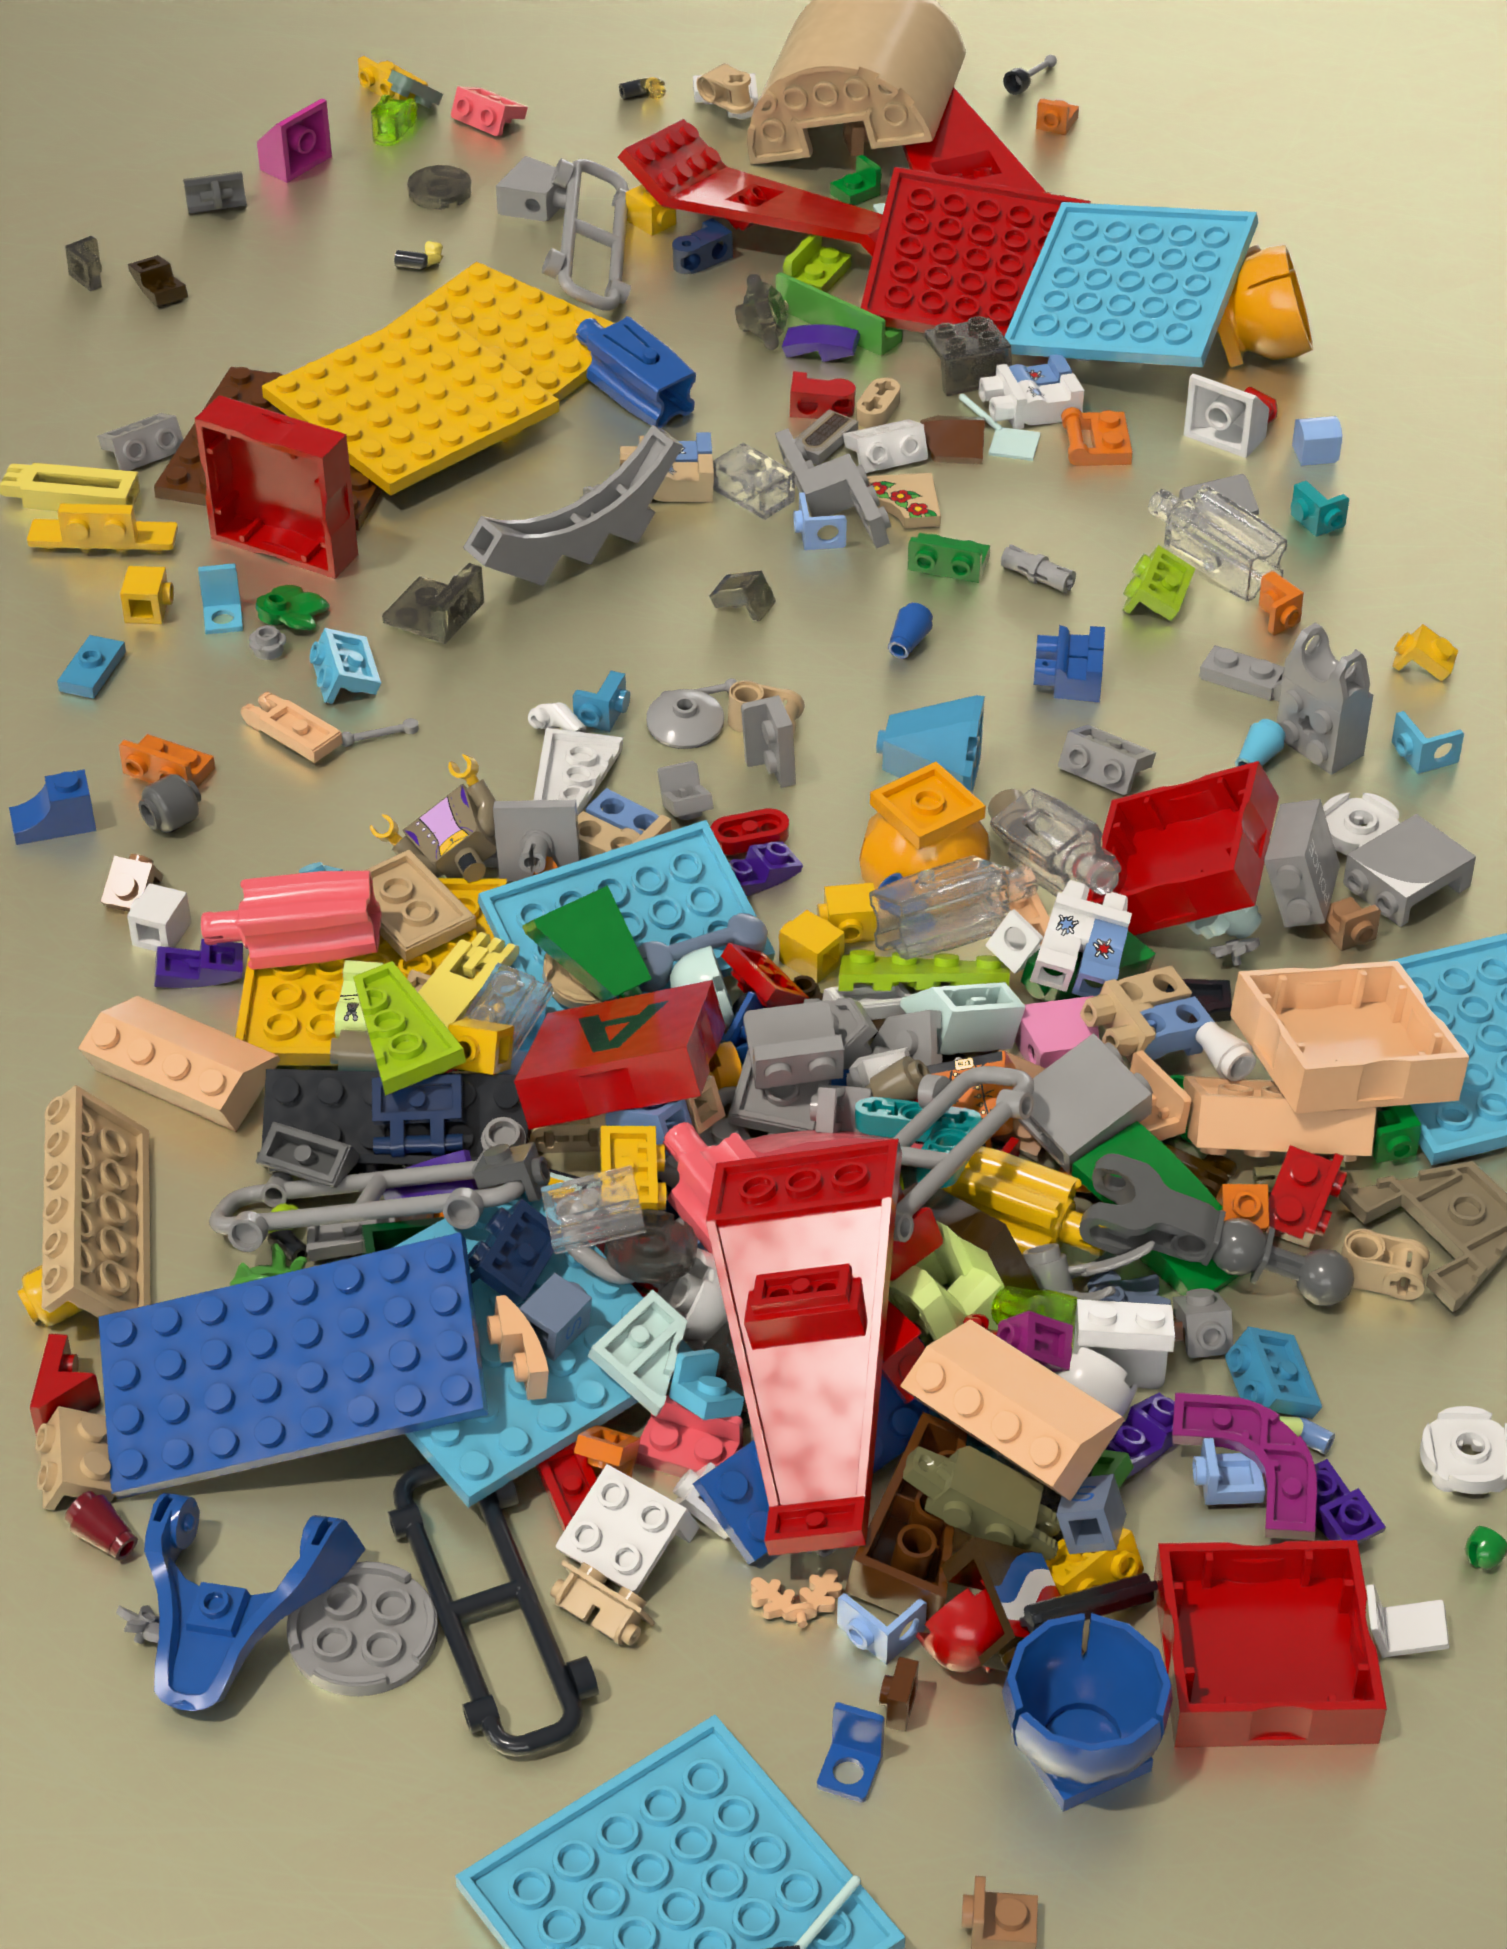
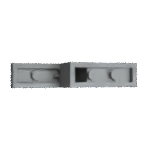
[775,428,891,549]

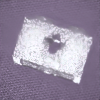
[713,442,795,520]

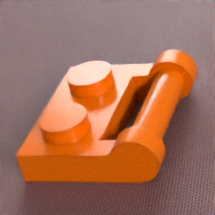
[1061,407,1133,466]

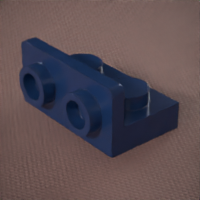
[468,1199,565,1306]

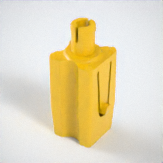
[941,1146,1107,1257]

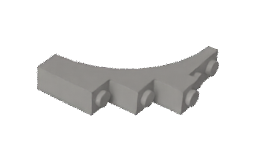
[463,425,683,586]

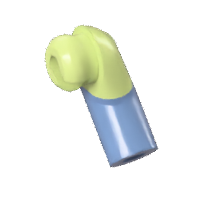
[1280,1416,1335,1455]

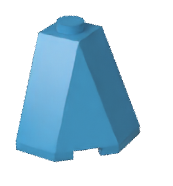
[876,695,985,794]

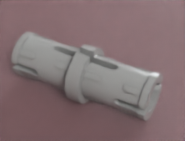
[1001,544,1076,593]

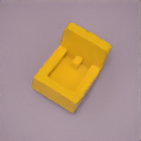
[1392,624,1458,682]

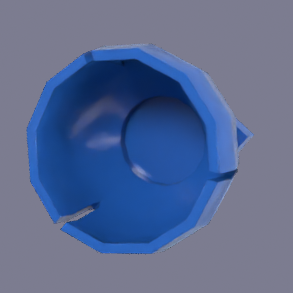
[1002,1613,1173,1812]

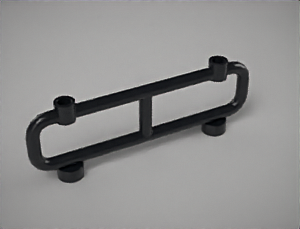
[387,1462,599,1757]

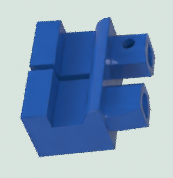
[1033,625,1105,703]

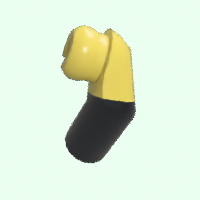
[394,241,444,270]

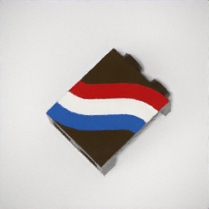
[941,1536,1084,1672]

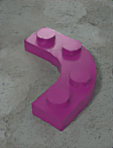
[1172,1392,1317,1541]

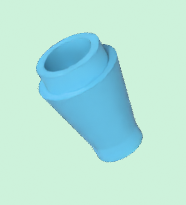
[1235,719,1285,767]

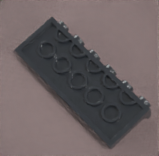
[257,1069,529,1175]

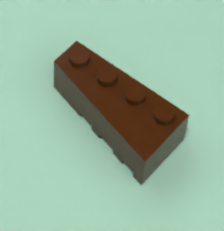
[845,1412,967,1622]

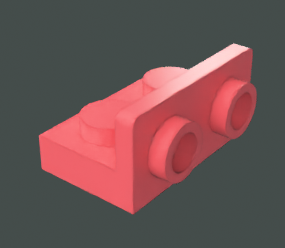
[451,86,528,136]
[635,1395,743,1478]

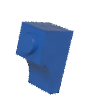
[9,769,96,845]

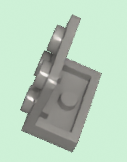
[743,1001,844,1089]

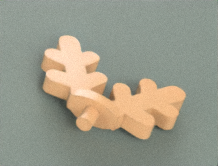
[751,1569,842,1628]

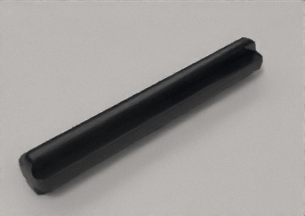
[1019,1573,1158,1633]

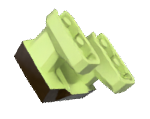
[888,1182,1047,1347]

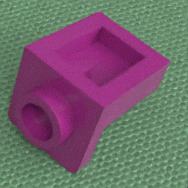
[996,1311,1073,1373]

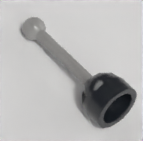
[1003,55,1057,95]

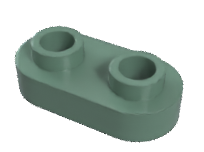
[387,70,443,108]

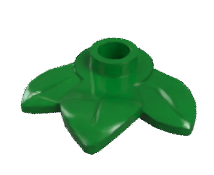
[255,585,330,630]

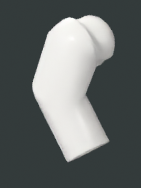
[528,702,587,733]

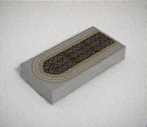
[794,410,858,465]

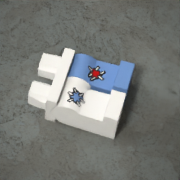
[978,354,1085,429]
[1030,880,1132,997]

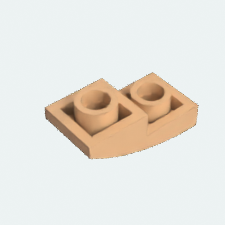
[487,1295,549,1400]

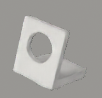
[985,909,1043,974]
[1366,1584,1450,1658]

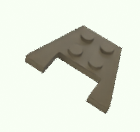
[1339,1161,1507,1312]

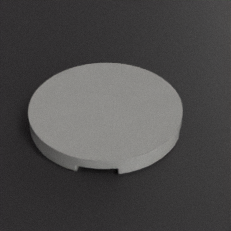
[287,1561,438,1696]

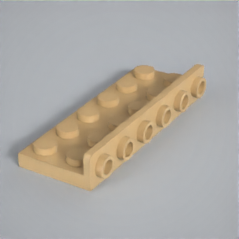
[41,1085,151,1317]

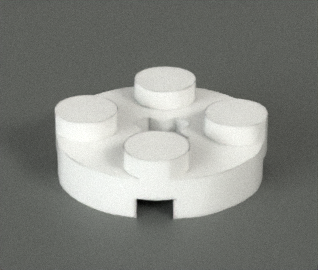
[1323,793,1400,855]
[1420,1406,1507,1494]

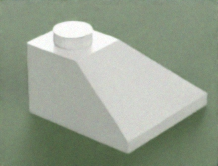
[1184,374,1269,458]

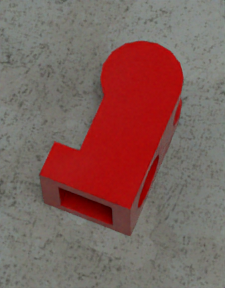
[790,371,856,419]

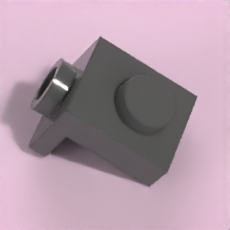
[473,1142,550,1202]

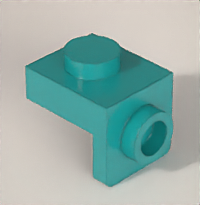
[1290,481,1349,537]

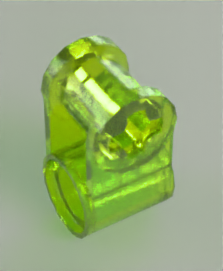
[371,94,418,146]
[991,1286,1081,1334]

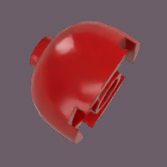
[916,1580,1005,1673]

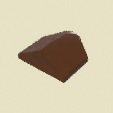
[920,415,985,464]

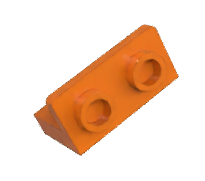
[119,734,215,788]

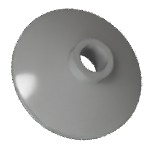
[646,689,724,749]

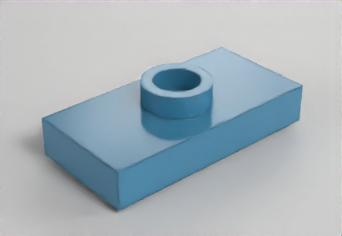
[57,635,126,698]

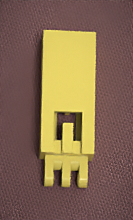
[0,463,140,511]
[418,932,519,1029]

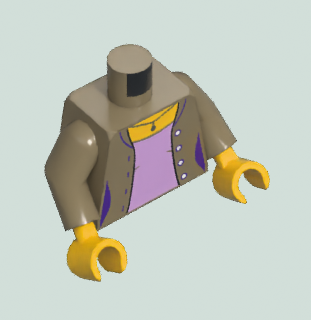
[370,754,497,882]

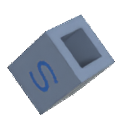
[519,1273,592,1361]
[1056,1474,1127,1554]

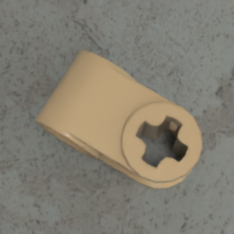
[696,63,754,114]
[728,680,805,735]
[1341,1229,1430,1300]

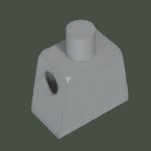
[496,156,567,221]

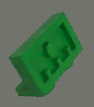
[907,533,990,583]

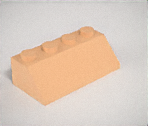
[78,996,280,1132]
[1183,1076,1377,1162]
[900,1319,1125,1501]

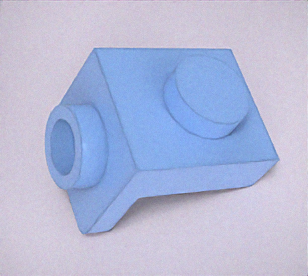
[1192,1438,1265,1505]

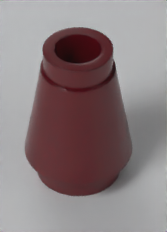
[65,1491,138,1560]

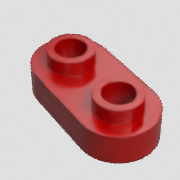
[710,808,789,855]

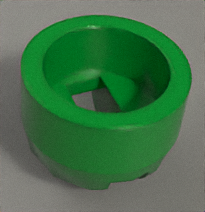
[1464,1526,1507,1570]

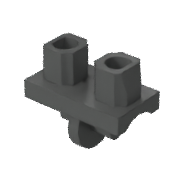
[183,171,247,213]

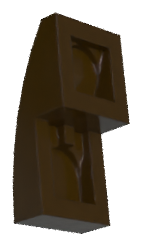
[128,255,188,307]

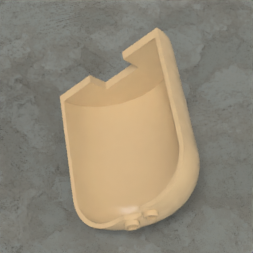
[747,0,966,165]

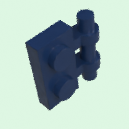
[372,1074,464,1157]

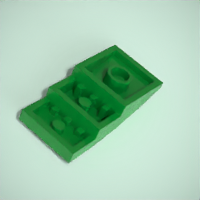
[1071,1121,1240,1296]

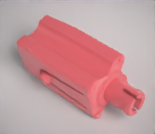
[201,870,382,970]
[663,1122,757,1254]

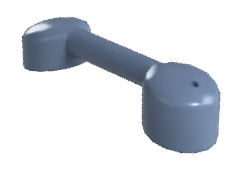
[637,913,768,992]

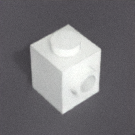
[127,883,191,951]

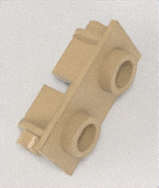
[550,1560,655,1646]

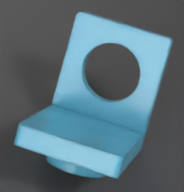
[198,563,243,635]
[1392,711,1464,774]

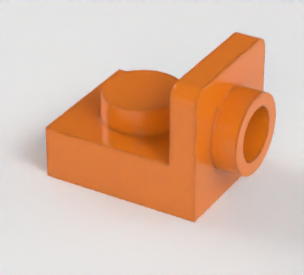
[1036,99,1079,135]
[1259,571,1304,636]
[1216,1184,1269,1231]
[574,1425,641,1478]

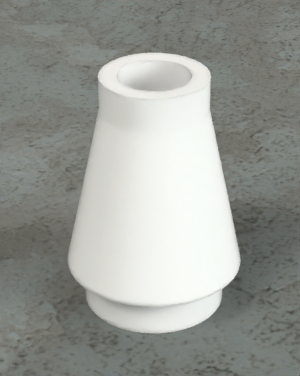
[1196,1022,1256,1081]

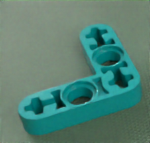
[855,1097,981,1189]

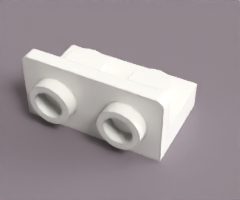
[843,419,928,473]

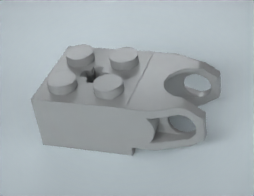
[1276,622,1373,775]

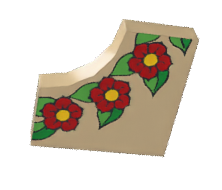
[867,473,941,529]

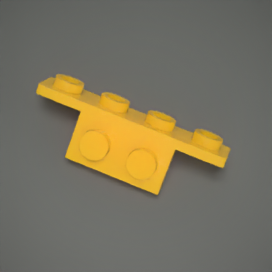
[27,503,178,551]

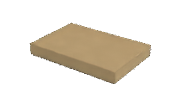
[364,850,477,962]

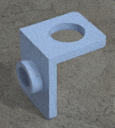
[793,492,847,550]
[837,1593,927,1665]

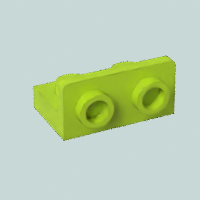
[783,234,852,293]
[1123,545,1196,621]

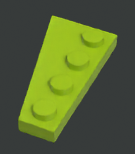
[838,949,1010,991]
[353,961,466,1096]

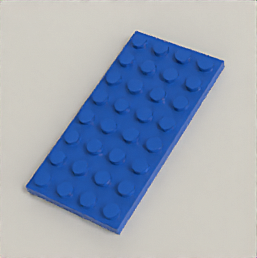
[98,1232,489,1499]

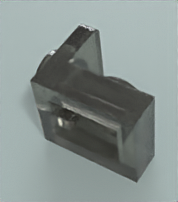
[65,236,102,292]
[709,570,776,622]

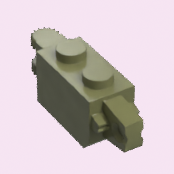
[903,1446,1061,1561]

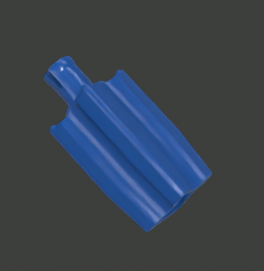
[576,316,696,428]

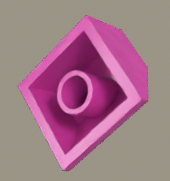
[257,98,332,183]

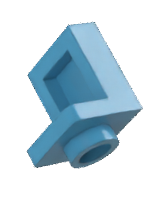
[572,671,630,732]

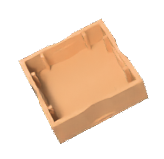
[1230,961,1469,1114]

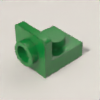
[830,154,882,206]
[1373,1105,1421,1163]

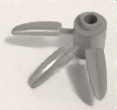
[1023,1240,1155,1315]

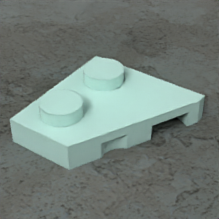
[588,1290,688,1417]

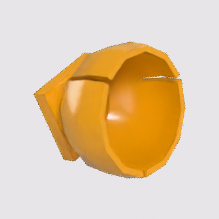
[1218,245,1313,368]
[859,762,991,914]

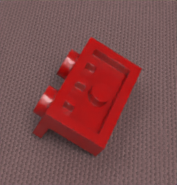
[721,943,809,1008]
[1263,1145,1347,1249]

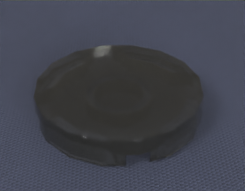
[407,165,472,210]
[604,1209,698,1284]

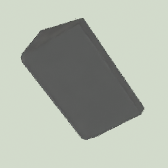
[256,1122,360,1188]

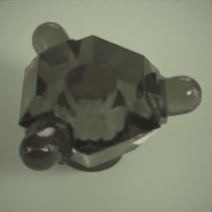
[735,274,789,350]

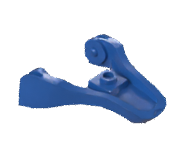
[144,1493,366,1711]

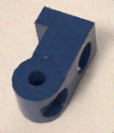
[672,218,733,274]

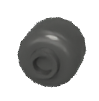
[138,774,201,833]

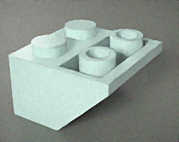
[900,982,1026,1055]

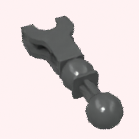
[1079,1154,1354,1306]

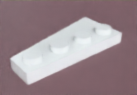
[534,728,624,815]

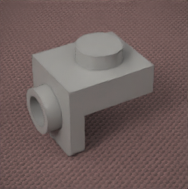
[657,761,714,820]
[810,1085,872,1133]
[1173,1288,1233,1358]

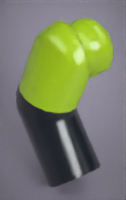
[267,1203,308,1262]

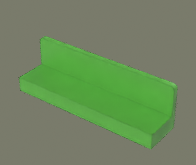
[775,272,903,356]

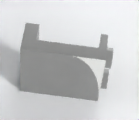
[1343,814,1476,927]

